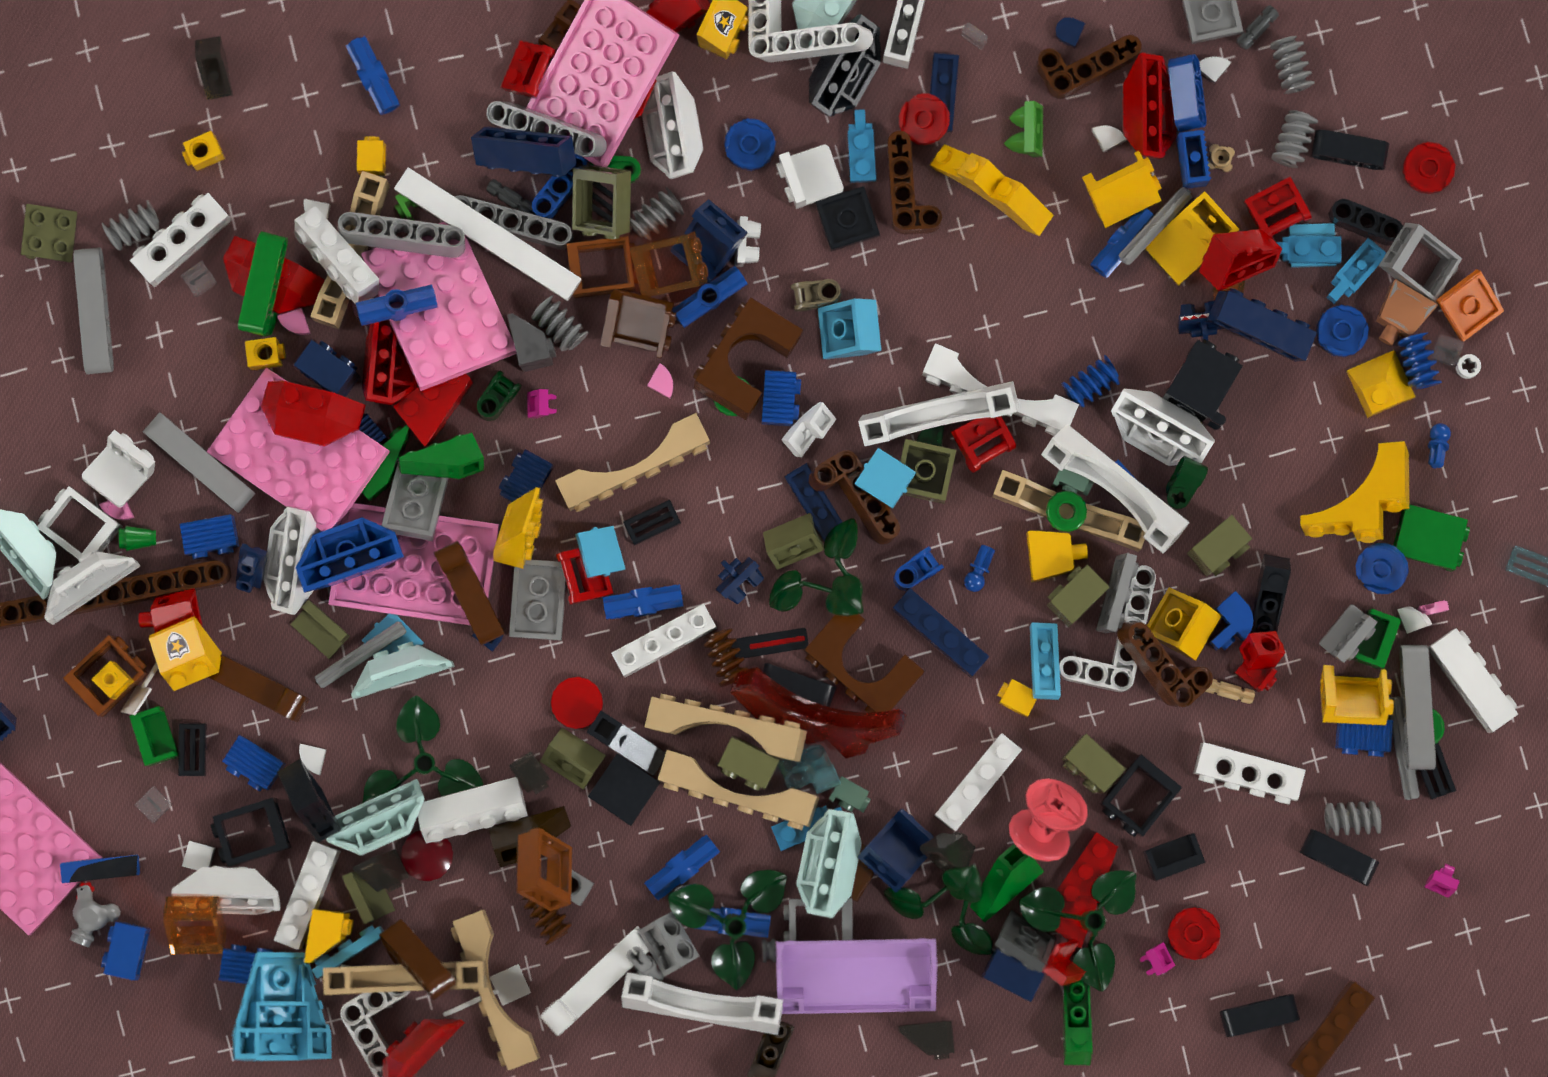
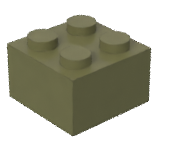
[900,439,956,504]
[1187,515,1252,577]
[1047,565,1109,628]
[1061,734,1125,794]
[718,736,781,791]

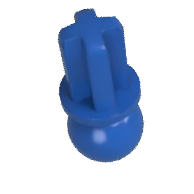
[1428,423,1451,469]
[964,545,995,592]

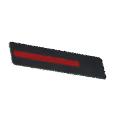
[731,628,809,658]

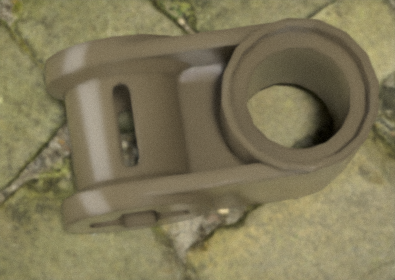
[791,279,842,312]

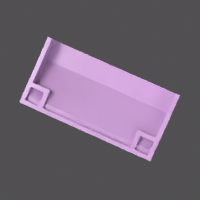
[776,938,937,1014]

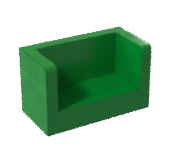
[1352,609,1401,670]
[129,706,179,767]

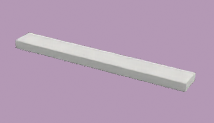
[394,167,582,301]

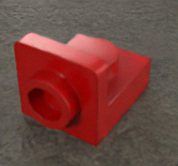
[1234,661,1277,693]

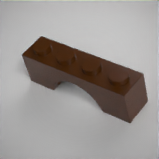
[1287,981,1376,1077]

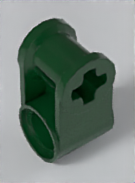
[477,370,522,421]
[1166,456,1208,509]

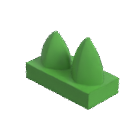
[1004,101,1043,157]

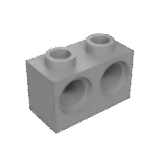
[638,911,699,977]

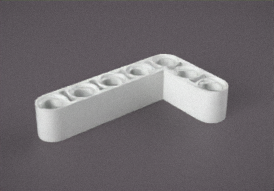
[749,0,873,62]
[1059,565,1156,692]
[540,926,649,1036]
[340,991,411,1077]

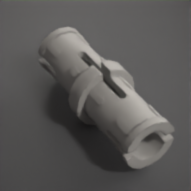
[627,947,664,982]

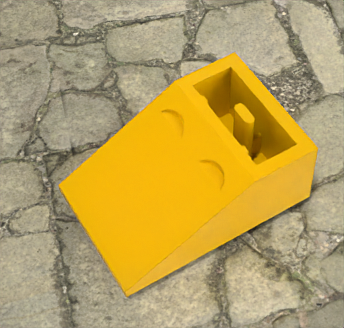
[1145,191,1240,286]
[493,487,543,569]

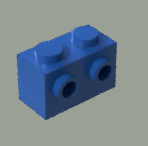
[101,922,151,981]

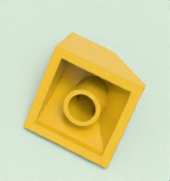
[1346,350,1416,418]

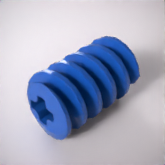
[1398,333,1442,389]
[1061,355,1120,408]

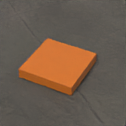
[1436,269,1504,342]

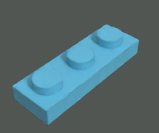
[1030,622,1061,700]
[312,925,384,979]

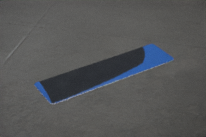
[60,855,140,883]

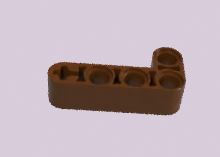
[1036,35,1142,99]
[887,131,942,235]
[809,450,900,545]
[434,541,505,646]
[1117,622,1213,707]
[208,655,310,722]
[379,919,456,1000]

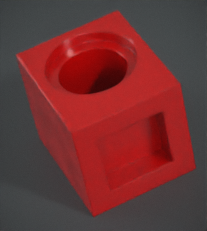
[1239,631,1286,670]

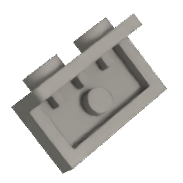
[1319,604,1378,663]

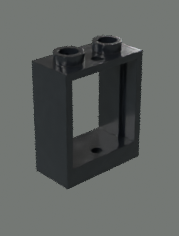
[1100,754,1182,837]
[277,759,341,843]
[211,797,292,867]

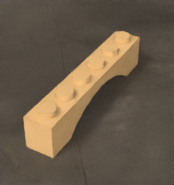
[310,171,390,330]
[555,413,710,512]
[992,470,1145,552]
[645,694,807,762]
[658,750,819,830]
[451,910,540,1071]
[323,961,487,995]

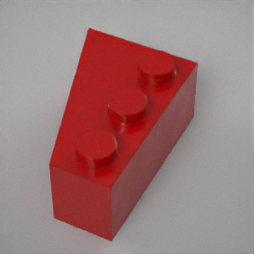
[646,0,711,33]
[1199,229,1282,291]
[393,374,473,448]

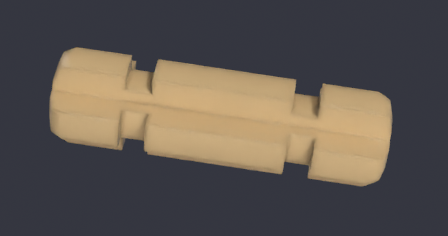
[1205,679,1255,704]

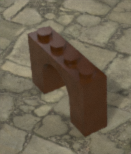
[693,297,803,420]
[804,614,925,720]

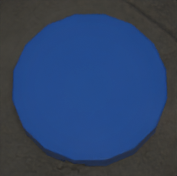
[724,118,776,171]
[1316,305,1369,357]
[1355,543,1409,594]

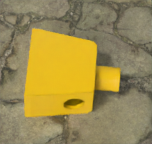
[1026,531,1088,582]

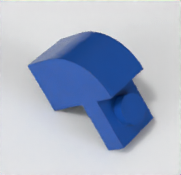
[1209,591,1253,651]

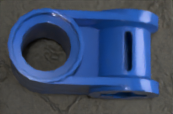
[893,546,944,591]

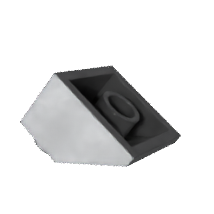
[507,313,556,372]

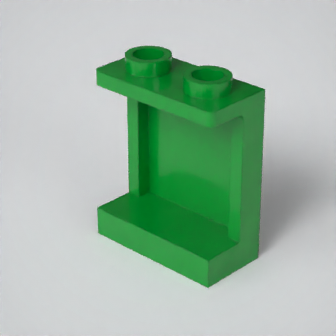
[1393,504,1470,572]

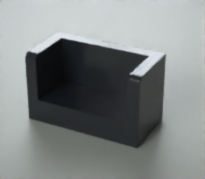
[1143,833,1206,881]

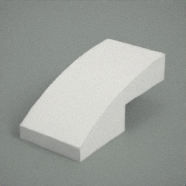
[782,402,836,457]

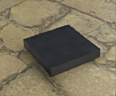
[815,186,880,252]
[588,753,660,826]

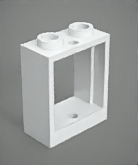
[37,486,123,560]

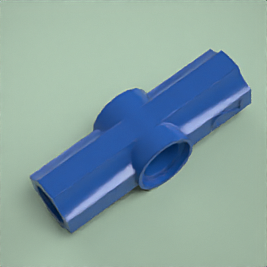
[346,36,400,115]
[1090,208,1154,279]
[672,266,748,328]
[355,284,438,326]
[603,584,684,620]
[645,834,720,900]
[694,907,771,938]

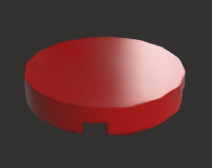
[899,93,950,145]
[1403,142,1456,194]
[551,677,603,729]
[1168,907,1221,960]

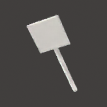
[120,663,158,715]
[443,964,531,1017]

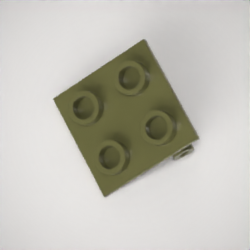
[20,204,77,263]

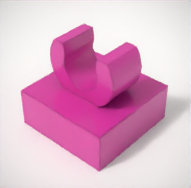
[527,389,557,418]
[1425,863,1460,898]
[1140,942,1176,976]

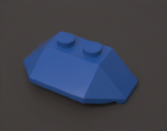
[296,517,404,593]

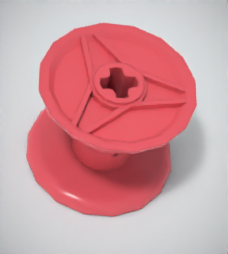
[1009,778,1088,862]

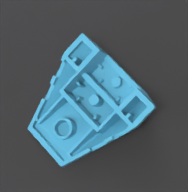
[233,952,332,1061]

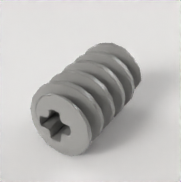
[1270,36,1314,94]
[1271,110,1318,168]
[630,187,684,241]
[101,200,160,251]
[531,295,589,351]
[1324,801,1381,836]

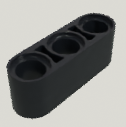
[1311,130,1389,170]
[1329,199,1403,246]
[756,663,836,712]
[1300,829,1380,886]
[1220,994,1300,1038]

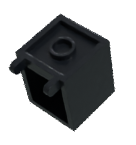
[1162,339,1243,430]

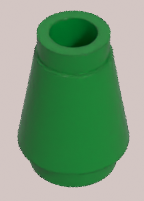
[119,525,156,551]

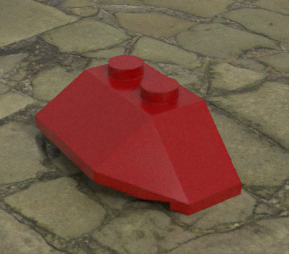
[1123,53,1176,159]
[223,236,325,314]
[362,320,418,405]
[261,381,366,447]
[383,1019,465,1077]

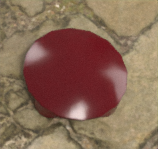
[401,830,453,881]

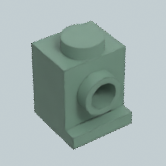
[1051,469,1094,496]
[829,776,871,813]

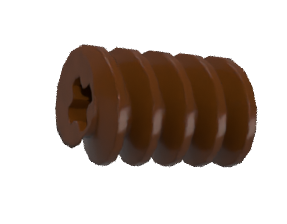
[704,628,748,687]
[519,897,572,946]

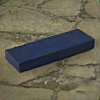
[930,53,959,132]
[784,463,842,542]

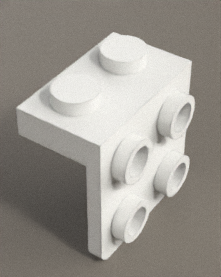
[776,145,843,209]
[82,430,155,507]

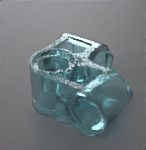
[778,744,841,794]

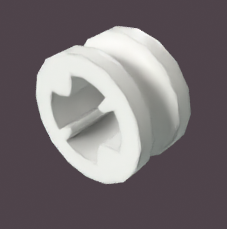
[1456,354,1481,379]

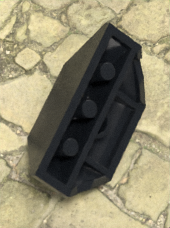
[809,14,881,117]

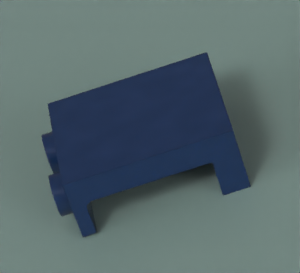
[670,199,748,283]
[858,809,940,893]

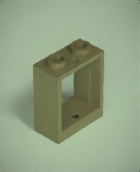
[572,164,631,239]

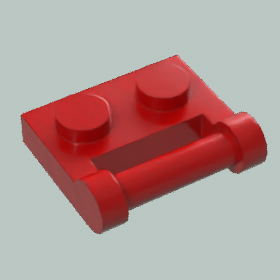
[501,41,556,98]
[1244,177,1312,239]
[951,416,1016,473]
[556,548,614,605]

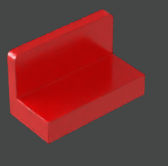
[1042,939,1086,986]

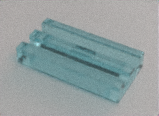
[1505,545,1548,587]

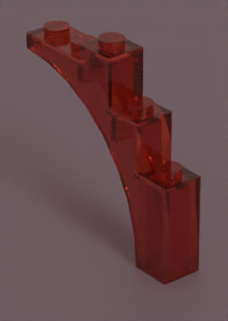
[730,667,906,759]

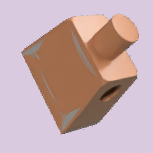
[1376,279,1438,346]

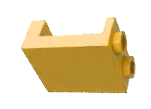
[1082,151,1162,228]
[1320,665,1394,725]

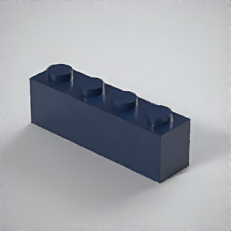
[471,127,576,177]
[1207,288,1317,362]
[892,588,990,678]

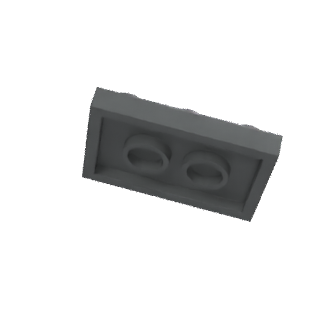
[995,910,1057,973]

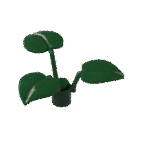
[769,518,864,616]
[362,695,484,803]
[883,865,993,955]
[668,869,787,990]
[1019,870,1137,992]

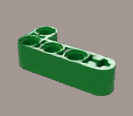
[238,231,288,336]

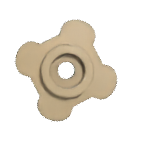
[1208,144,1235,172]

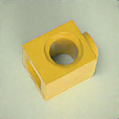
[182,131,225,171]
[357,136,386,176]
[245,337,286,370]
[91,661,134,700]
[997,679,1037,718]

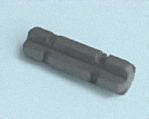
[1237,5,1279,50]
[487,179,533,213]

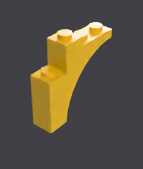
[930,144,1054,236]
[1300,441,1409,543]

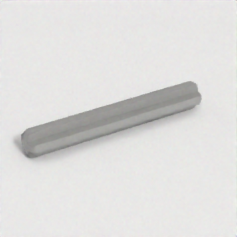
[1119,187,1192,265]
[315,622,407,688]
[1389,696,1420,800]

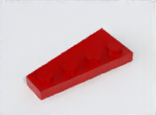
[1054,832,1118,949]

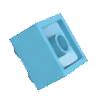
[818,298,882,359]

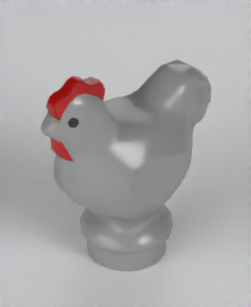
[70,882,121,947]

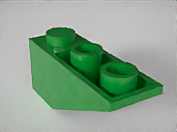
[362,425,412,502]
[399,433,484,479]
[970,844,1044,923]
[1063,980,1093,1065]

